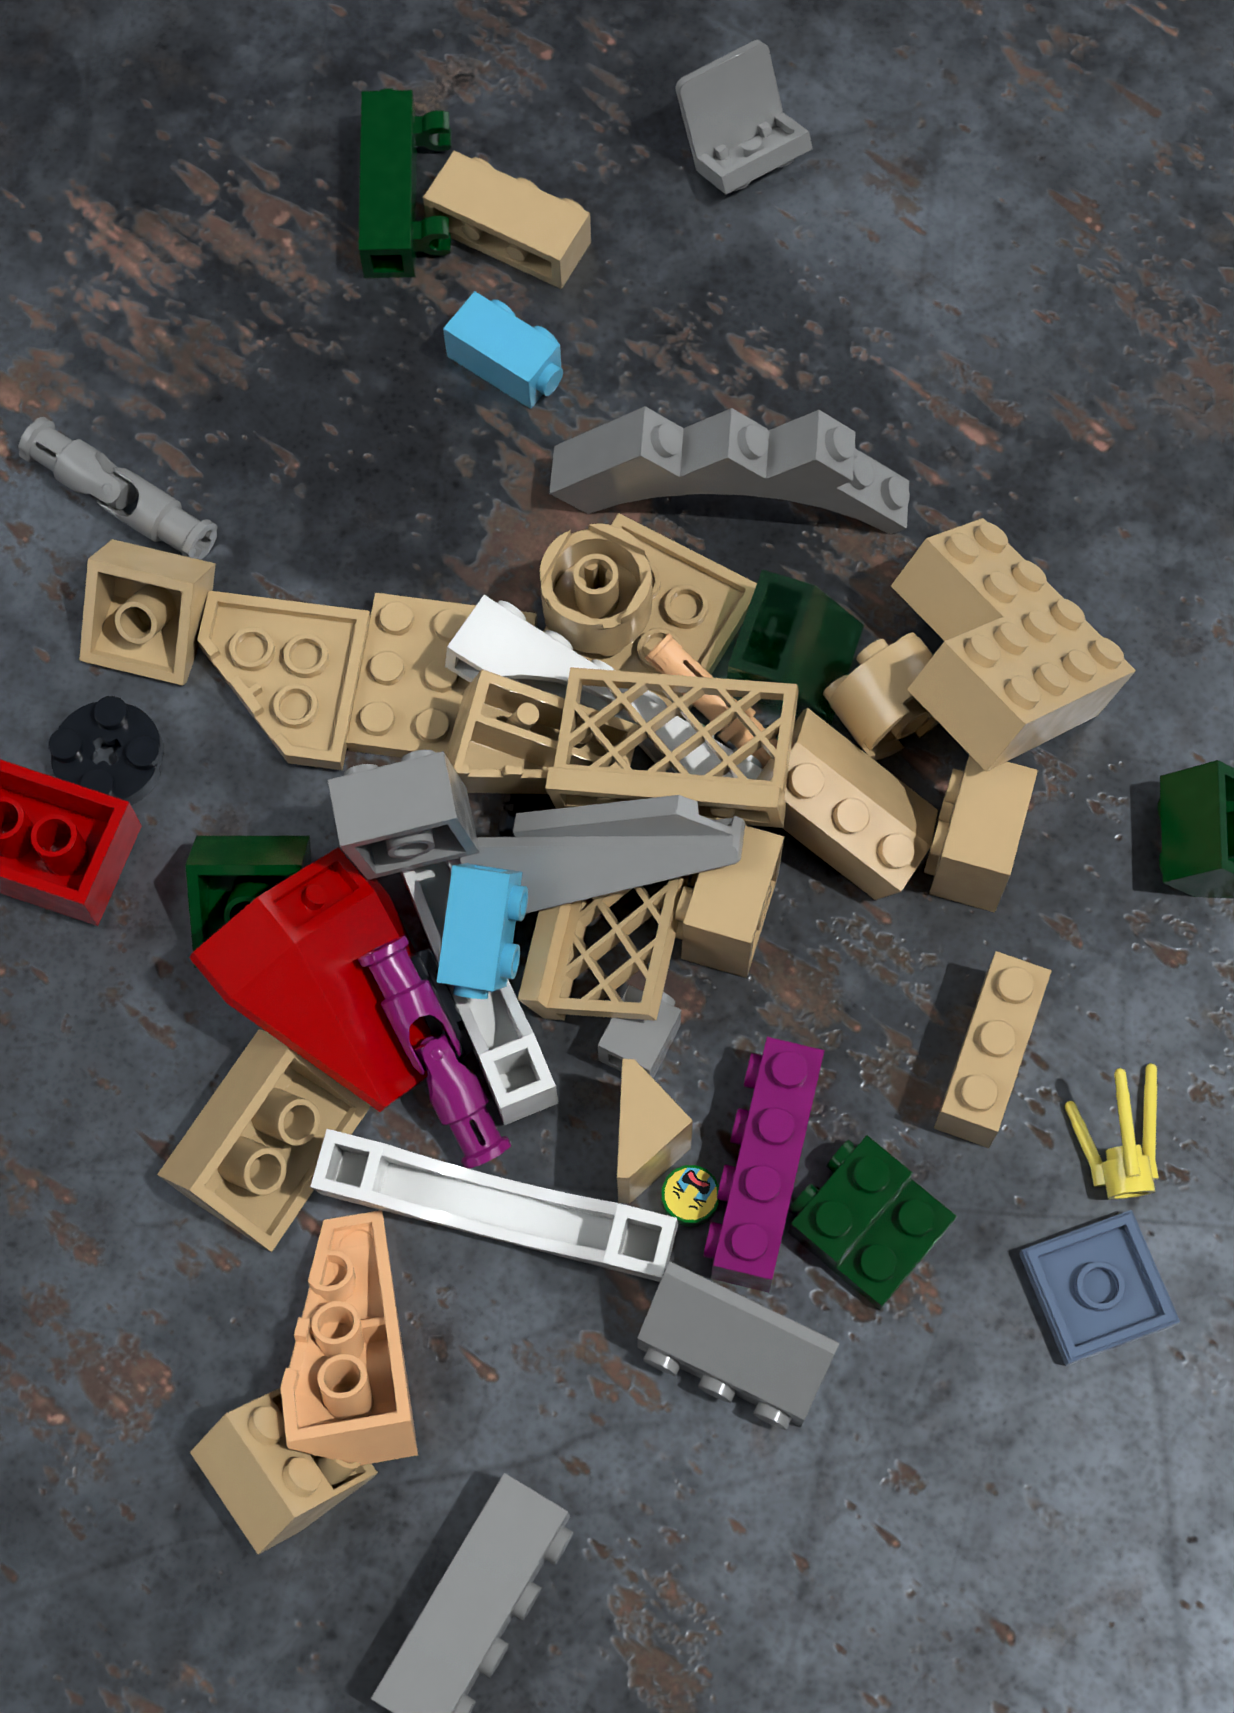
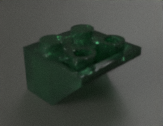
[727,569,864,725]

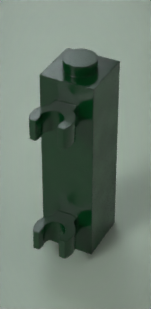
[359,88,451,279]

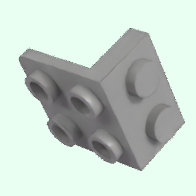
[675,40,813,194]

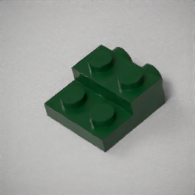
[788,1135,957,1310]

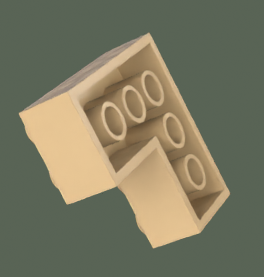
[891,518,1136,772]

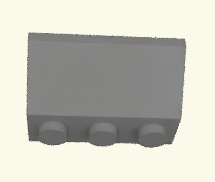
[637,1261,839,1430]

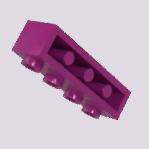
[703,1037,825,1293]

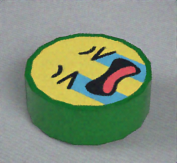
[662,1165,720,1227]

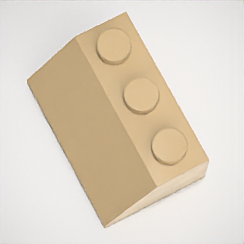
[756,708,938,900]
[157,1029,371,1252]

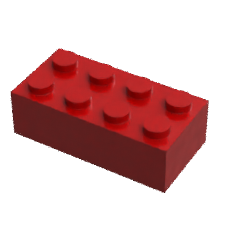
[0,759,142,926]

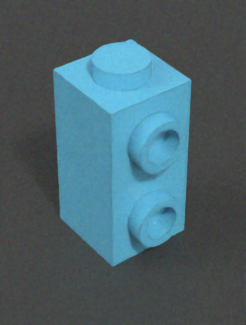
[443,291,563,409]
[437,863,528,999]

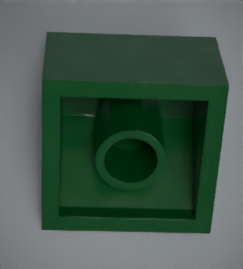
[1157,760,1234,899]
[185,836,311,968]

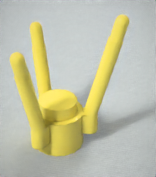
[1065,1063,1159,1199]

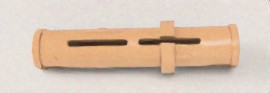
[644,633,778,769]

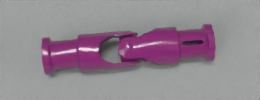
[358,935,512,1169]

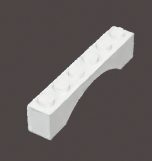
[445,595,763,780]
[401,858,558,1125]
[310,1129,678,1282]

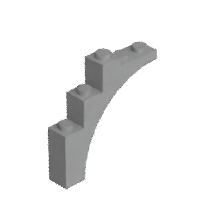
[549,406,910,534]

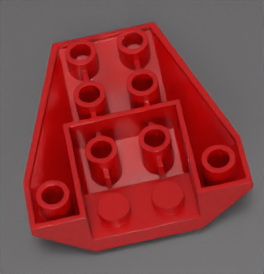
[189,847,438,1112]

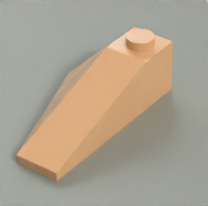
[281,1210,418,1466]

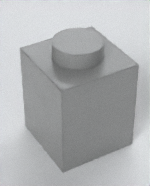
[597,985,681,1079]

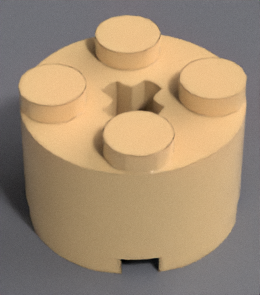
[540,523,652,656]
[823,632,939,760]

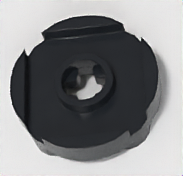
[49,696,164,805]

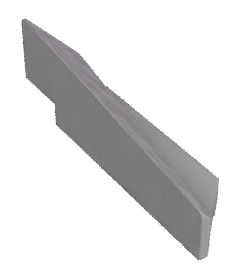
[460,795,745,914]

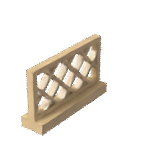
[545,667,799,828]
[518,875,689,1021]

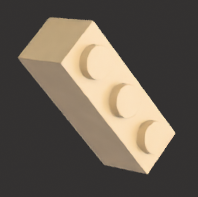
[423,151,591,289]
[934,951,1052,1148]

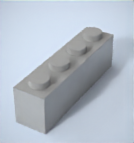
[371,1473,574,1713]

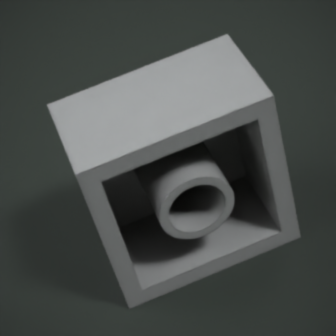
[328,750,480,880]

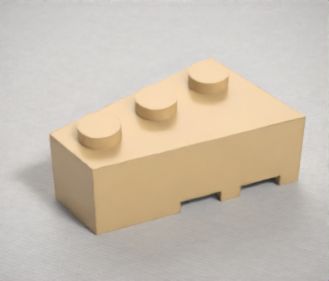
[446,669,640,794]

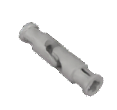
[18,417,217,560]

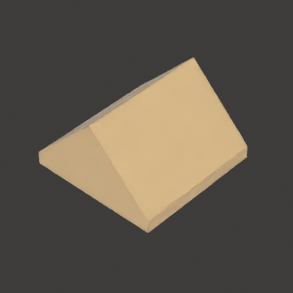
[617,1059,693,1204]

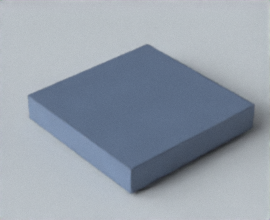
[1019,1210,1180,1366]

